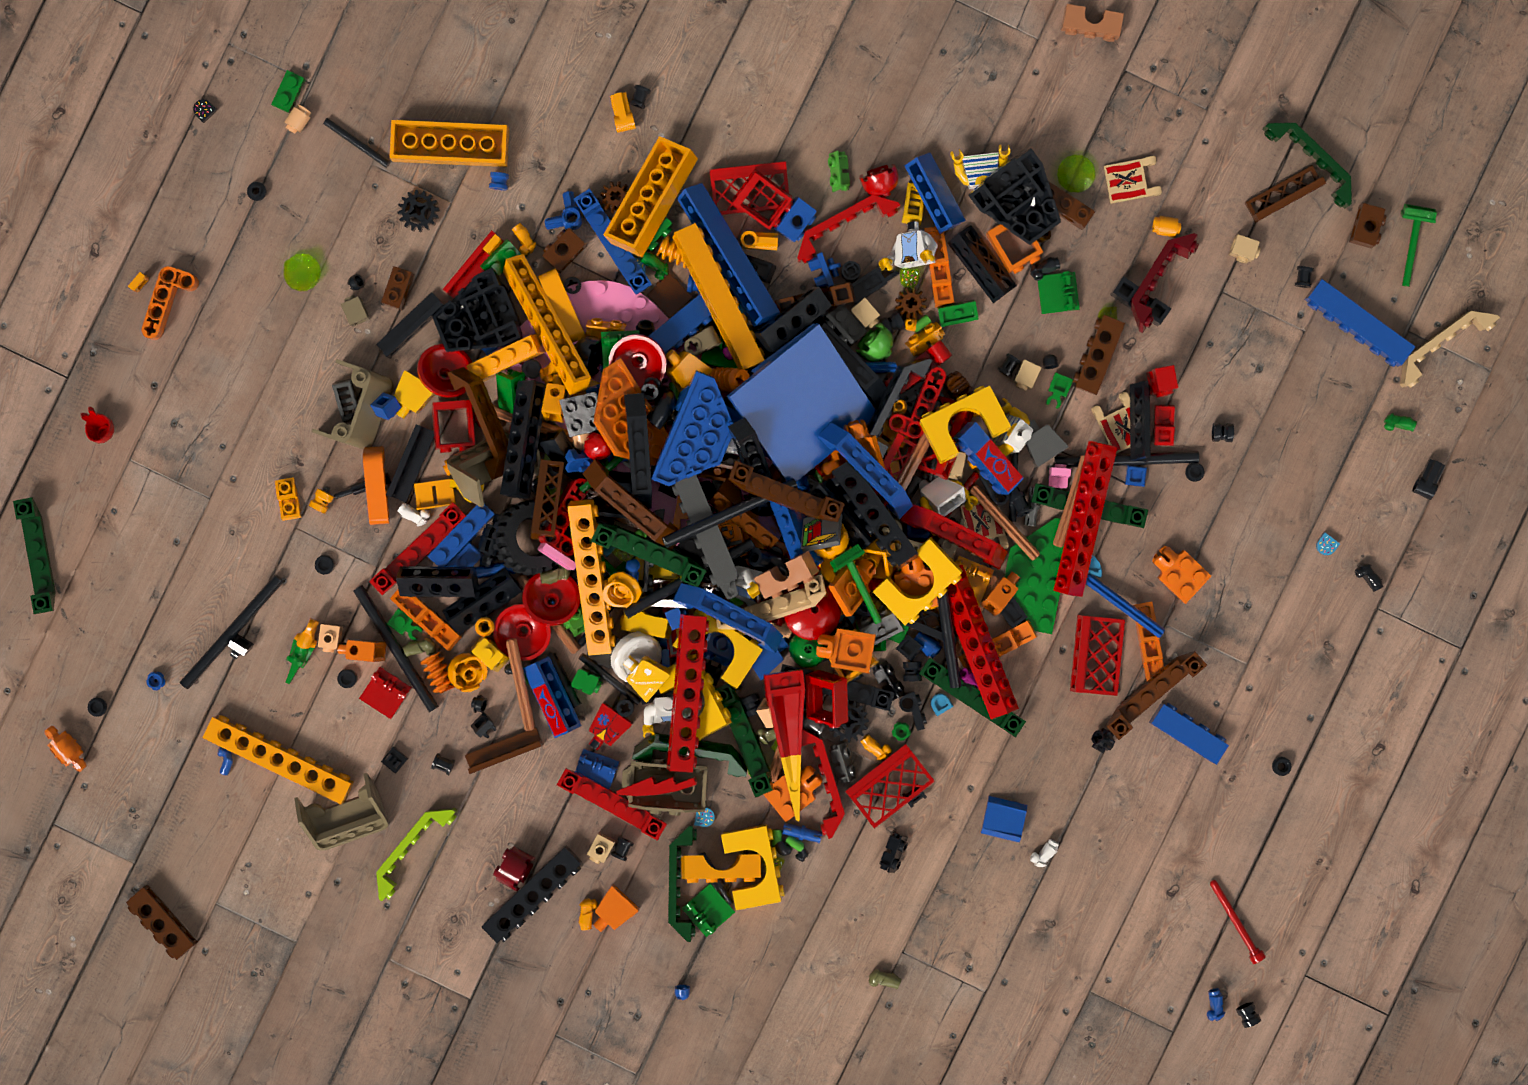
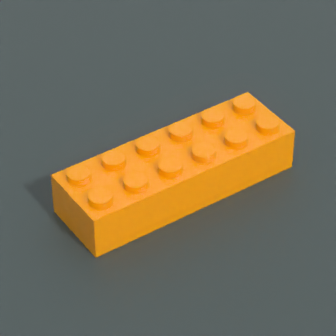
[390,120,509,167]
[603,136,698,257]

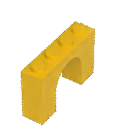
[919,385,1011,464]
[873,537,963,625]
[620,557,680,639]
[672,609,763,689]
[659,654,732,740]
[721,824,785,910]

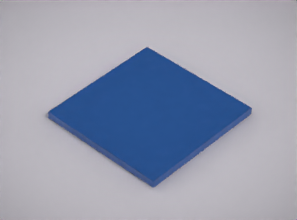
[727,323,875,482]

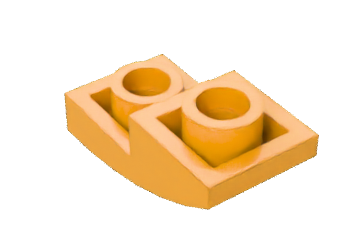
[275,477,302,521]

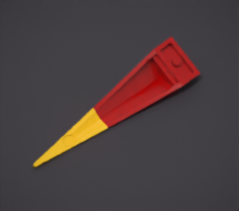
[764,669,805,822]

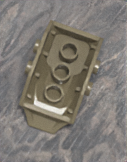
[622,759,708,816]

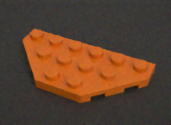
[593,358,669,466]

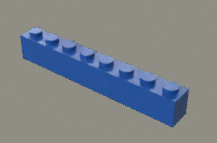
[677,183,780,327]

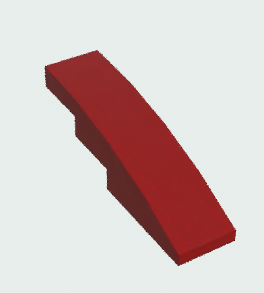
[616,776,698,796]

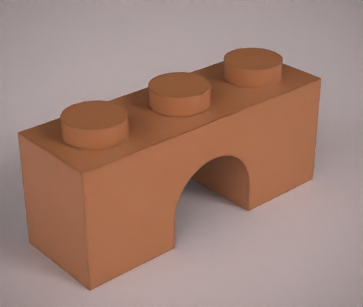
[1061,4,1124,42]
[754,551,819,599]

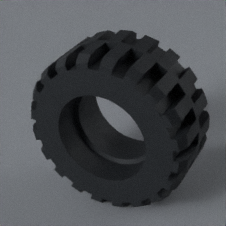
[492,500,570,575]

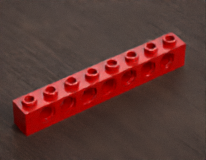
[1053,441,1118,597]
[947,564,1019,719]
[667,614,709,773]

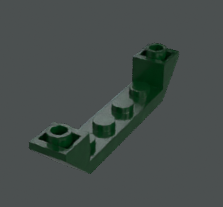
[1262,123,1352,209]
[1031,483,1148,528]
[13,497,56,614]
[591,523,706,587]
[919,658,1026,738]
[715,683,773,798]
[632,733,747,777]
[668,824,697,942]

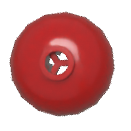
[859,164,899,198]

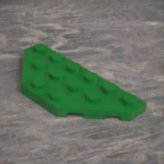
[1004,518,1064,634]

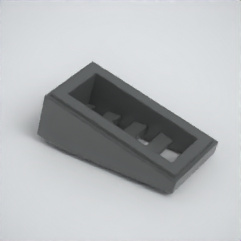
[332,379,358,422]

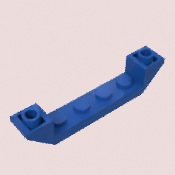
[574,188,652,295]
[817,422,913,519]
[673,583,783,654]

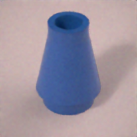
[914,632,942,659]

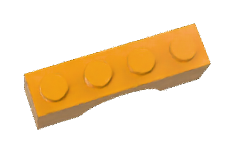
[467,334,546,382]
[681,854,761,883]

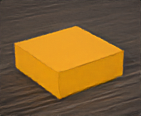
[483,234,502,255]
[128,272,149,293]

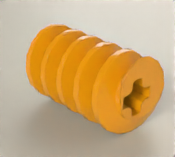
[656,235,687,269]

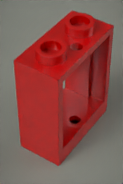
[732,169,793,230]
[432,400,475,453]
[805,670,848,728]

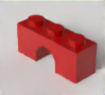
[1146,365,1178,398]

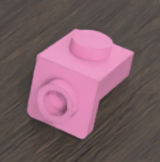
[1048,464,1071,489]

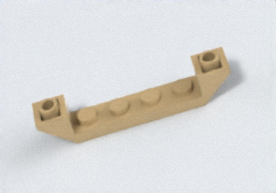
[1400,311,1500,388]
[716,575,826,630]

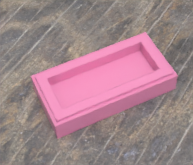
[538,543,576,570]

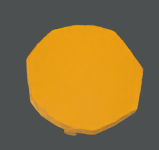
[602,571,642,608]

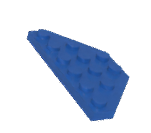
[651,370,733,486]

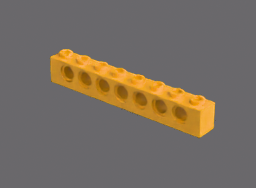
[503,254,591,395]
[567,499,616,655]
[202,715,354,804]

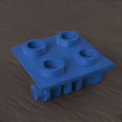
[575,749,620,789]

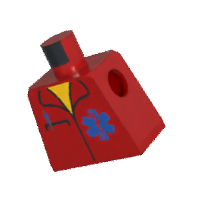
[589,702,633,750]

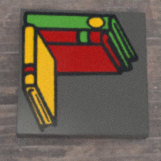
[801,514,842,552]

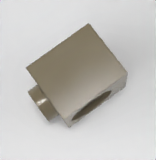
[341,295,370,327]

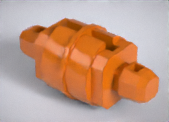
[44,726,87,772]

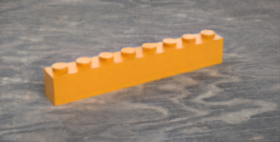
[672,223,765,371]

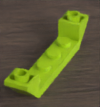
[376,808,457,901]

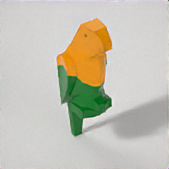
[285,618,319,684]

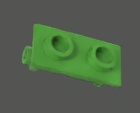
[828,151,850,192]

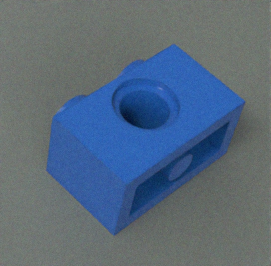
[773,197,817,242]

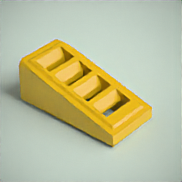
[902,182,924,226]

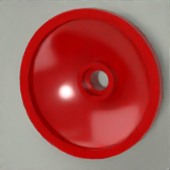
[609,334,667,389]
[417,344,472,397]
[522,573,580,626]
[784,583,841,640]
[493,604,551,661]

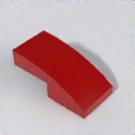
[1154,405,1175,446]

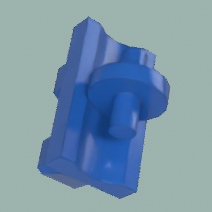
[808,252,842,288]
[565,449,599,473]

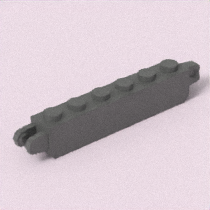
[671,475,739,600]

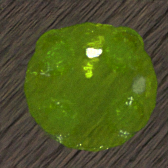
[1057,155,1095,193]
[283,253,321,291]

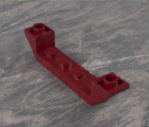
[1131,233,1199,333]

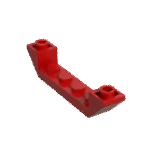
[797,195,900,264]
[369,502,466,595]
[900,504,1008,569]
[802,728,845,839]
[556,768,667,841]

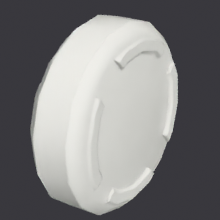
[611,631,662,682]

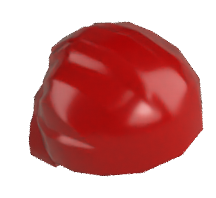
[80,407,114,444]
[584,432,612,460]

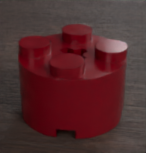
[493,846,535,891]

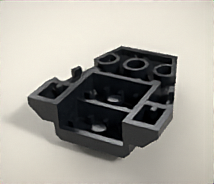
[968,148,1061,245]
[432,268,522,352]

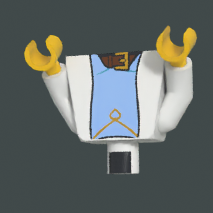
[878,221,938,271]
[735,566,763,607]
[642,697,691,738]

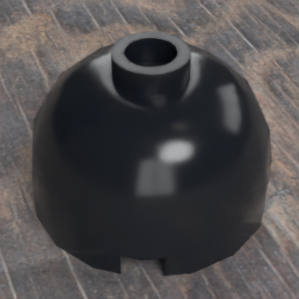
[574,336,603,376]

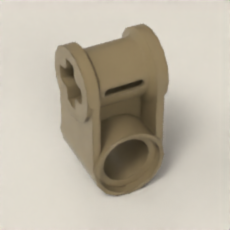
[684,326,722,357]

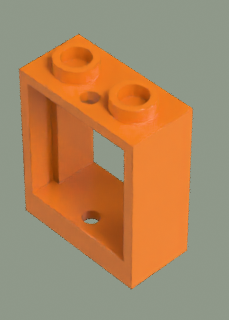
[986,224,1044,274]

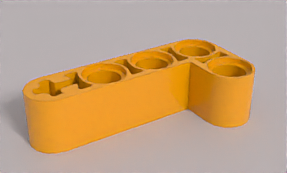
[538,268,586,343]

